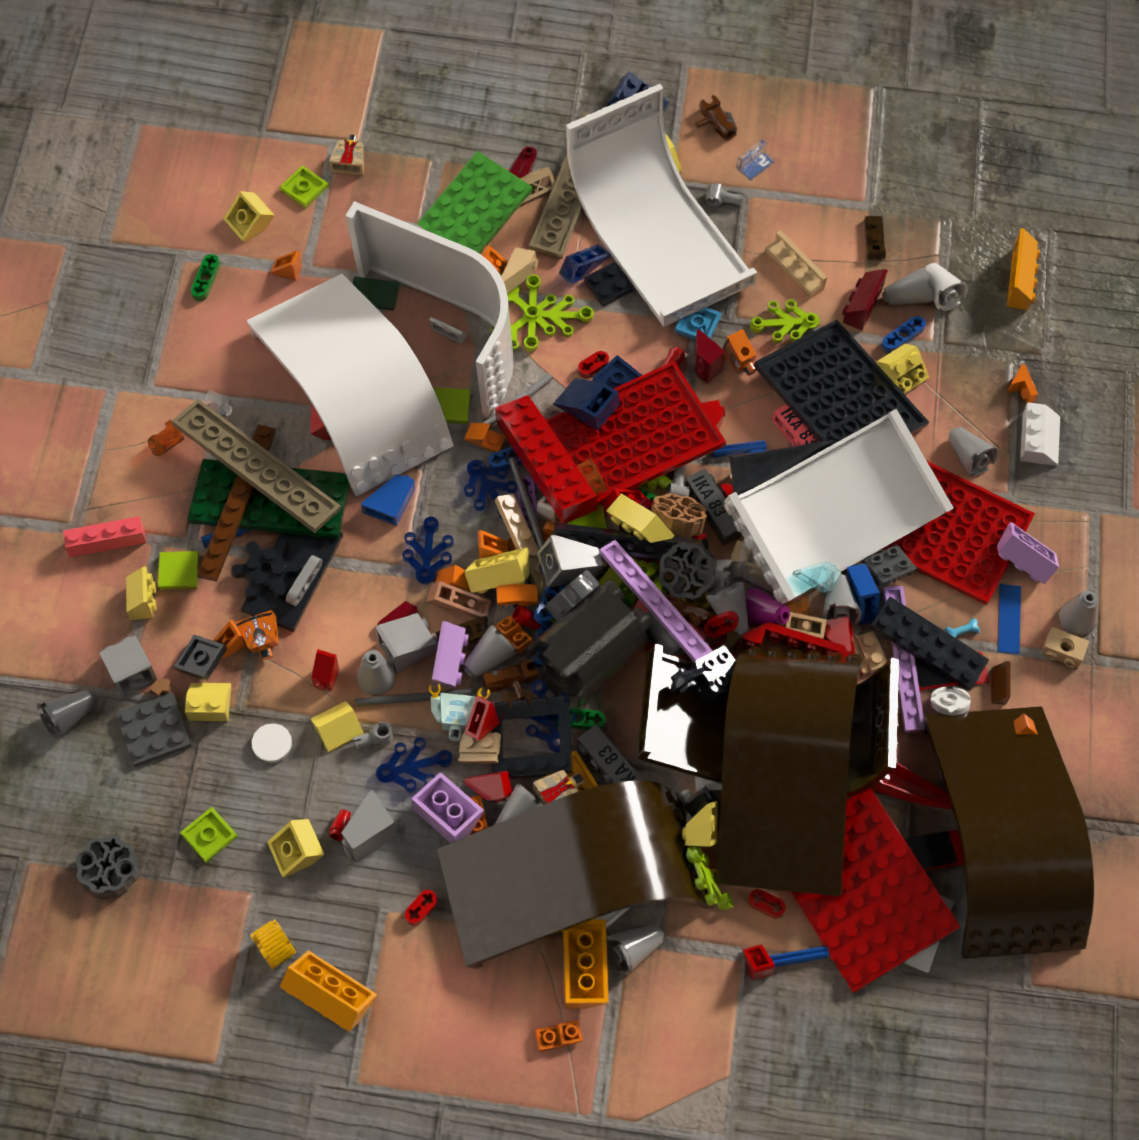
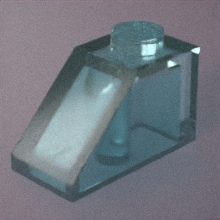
[792,561,841,593]

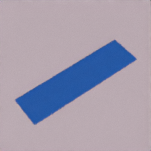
[998,584,1021,654]

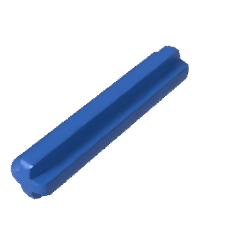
[712,440,767,457]
[770,946,829,967]

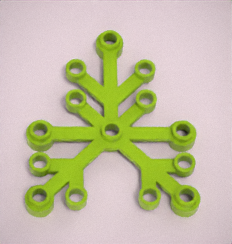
[488,274,594,352]

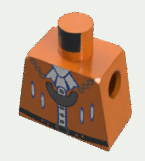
[722,329,757,376]
[236,610,279,660]

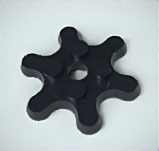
[230,540,303,600]

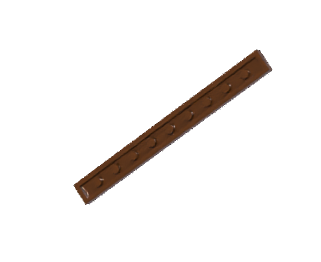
[197,424,276,582]

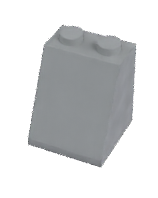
[537,535,603,587]
[375,613,439,673]
[99,635,157,698]
[341,790,397,862]

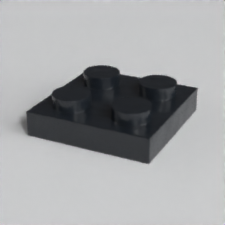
[584,262,633,307]
[174,635,227,681]

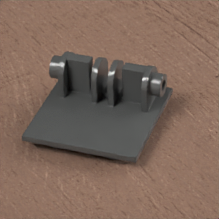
[864,544,917,587]

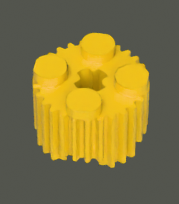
[250,919,297,970]

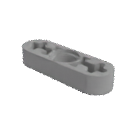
[286,555,322,606]

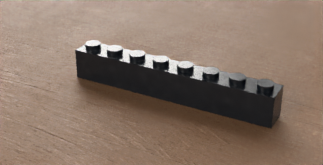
[553,523,709,565]

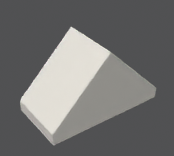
[537,496,558,522]

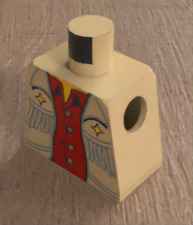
[329,135,364,176]
[533,770,585,805]

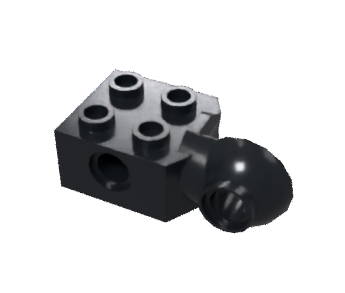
[670,646,736,704]

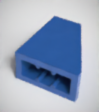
[361,474,415,526]
[847,563,880,625]

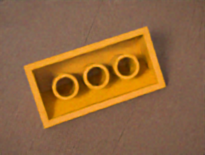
[1007,228,1040,310]
[562,919,608,1009]
[280,951,377,1032]

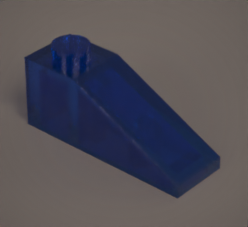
[559,244,611,284]

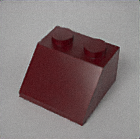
[694,329,726,384]

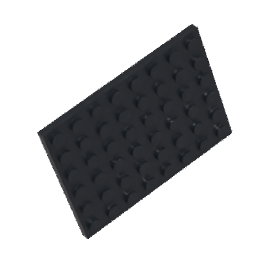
[753,320,929,442]

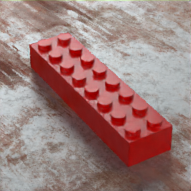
[495,395,597,524]

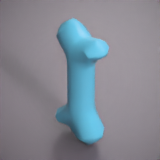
[945,618,980,638]

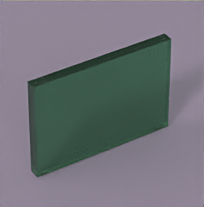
[352,276,400,311]

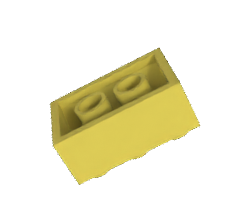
[607,494,674,543]
[464,547,530,594]

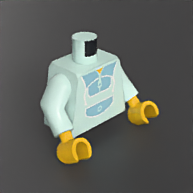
[429,683,491,741]

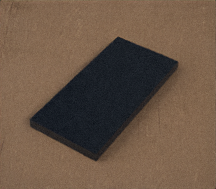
[729,439,837,495]
[241,532,343,632]

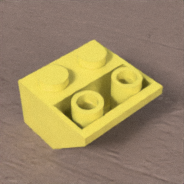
[877,344,929,394]
[126,567,157,620]

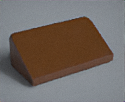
[991,661,1010,705]

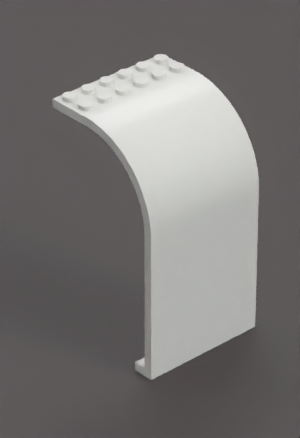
[566,84,757,327]
[345,201,514,419]
[246,274,454,497]
[724,409,953,605]

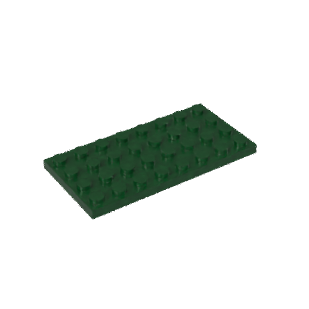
[187,459,350,539]

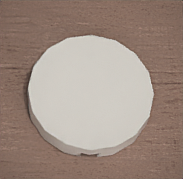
[931,686,971,716]
[252,723,292,763]

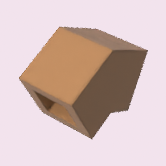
[149,679,172,697]

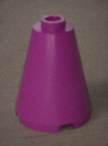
[745,588,790,627]

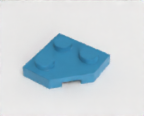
[674,307,721,340]

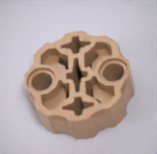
[651,493,707,538]

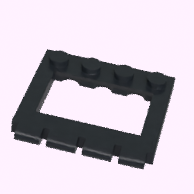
[491,695,573,779]

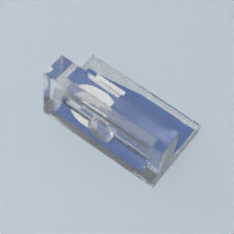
[736,139,775,181]

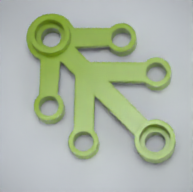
[750,299,820,344]
[686,846,734,911]

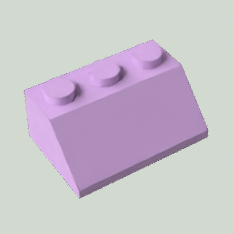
[997,522,1059,584]
[432,621,469,689]
[411,772,484,843]

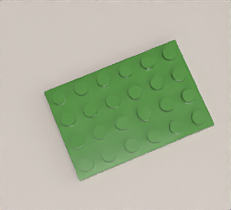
[417,151,533,254]

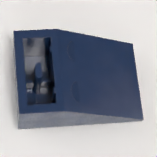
[607,71,670,114]
[553,378,620,430]

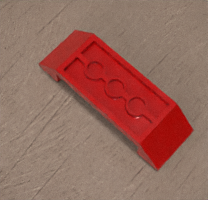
[741,622,849,657]

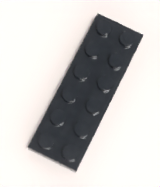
[870,596,989,692]

